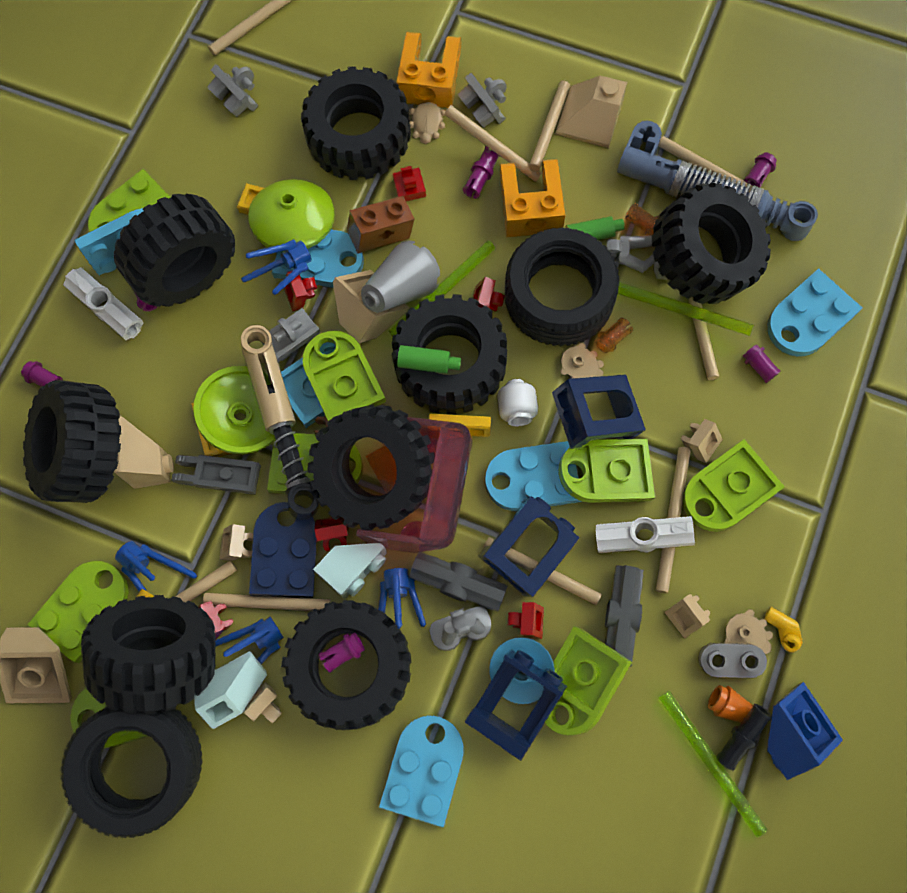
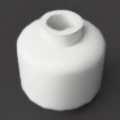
[497,379,538,426]

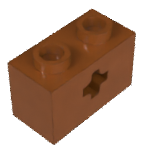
[347,196,415,253]

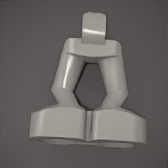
[607,236,668,280]
[429,607,491,651]

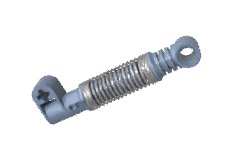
[617,121,818,241]

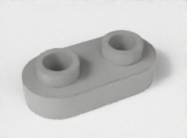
[698,643,767,678]

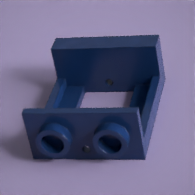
[552,375,646,449]
[478,496,580,597]
[465,649,567,761]

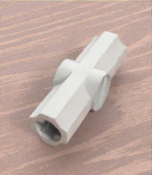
[63,267,144,340]
[596,516,695,553]

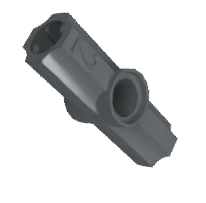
[409,552,508,612]
[605,565,644,667]

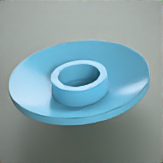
[490,637,555,704]

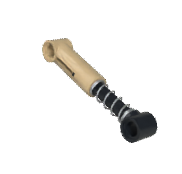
[241,325,319,520]

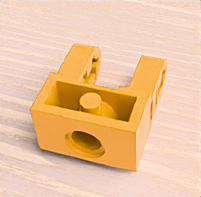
[396,32,461,108]
[500,159,565,237]

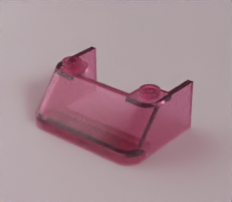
[356,417,472,553]

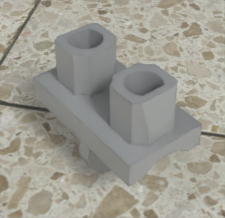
[207,64,259,117]
[458,73,507,127]
[260,308,321,362]

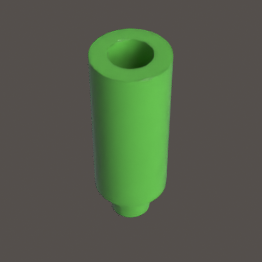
[566,216,625,240]
[397,345,461,374]

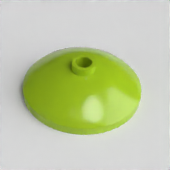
[248,179,335,252]
[193,366,275,454]

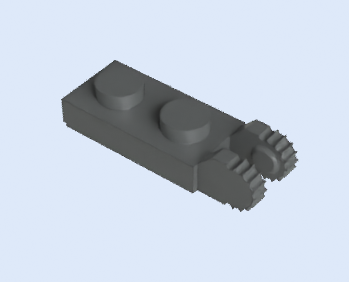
[171,455,261,495]

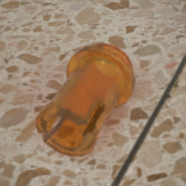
[625,203,659,236]
[595,317,633,353]

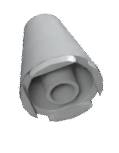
[361,240,440,313]

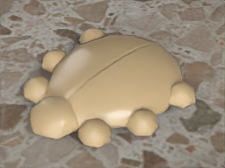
[409,102,446,144]
[560,343,604,378]
[724,610,773,659]

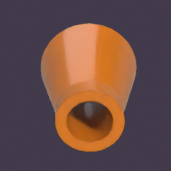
[708,685,753,723]

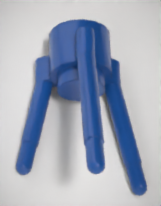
[241,239,311,295]
[115,541,197,592]
[378,568,426,629]
[215,617,284,665]

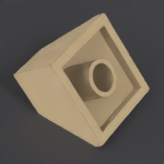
[556,76,627,148]
[333,270,410,343]
[114,415,174,489]
[0,627,72,703]

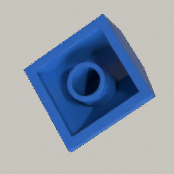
[767,682,843,780]

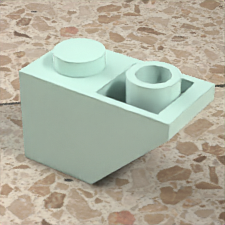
[313,543,387,599]
[194,651,267,729]

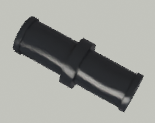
[716,704,772,771]

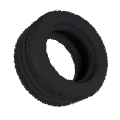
[505,227,620,346]
[61,707,202,838]

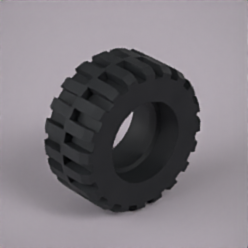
[301,66,411,180]
[651,183,771,304]
[114,193,235,307]
[392,294,507,415]
[23,380,121,503]
[308,405,436,531]
[81,595,216,714]
[281,600,412,730]

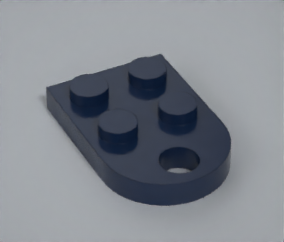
[249,502,317,598]

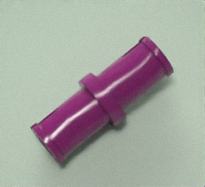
[463,146,500,199]

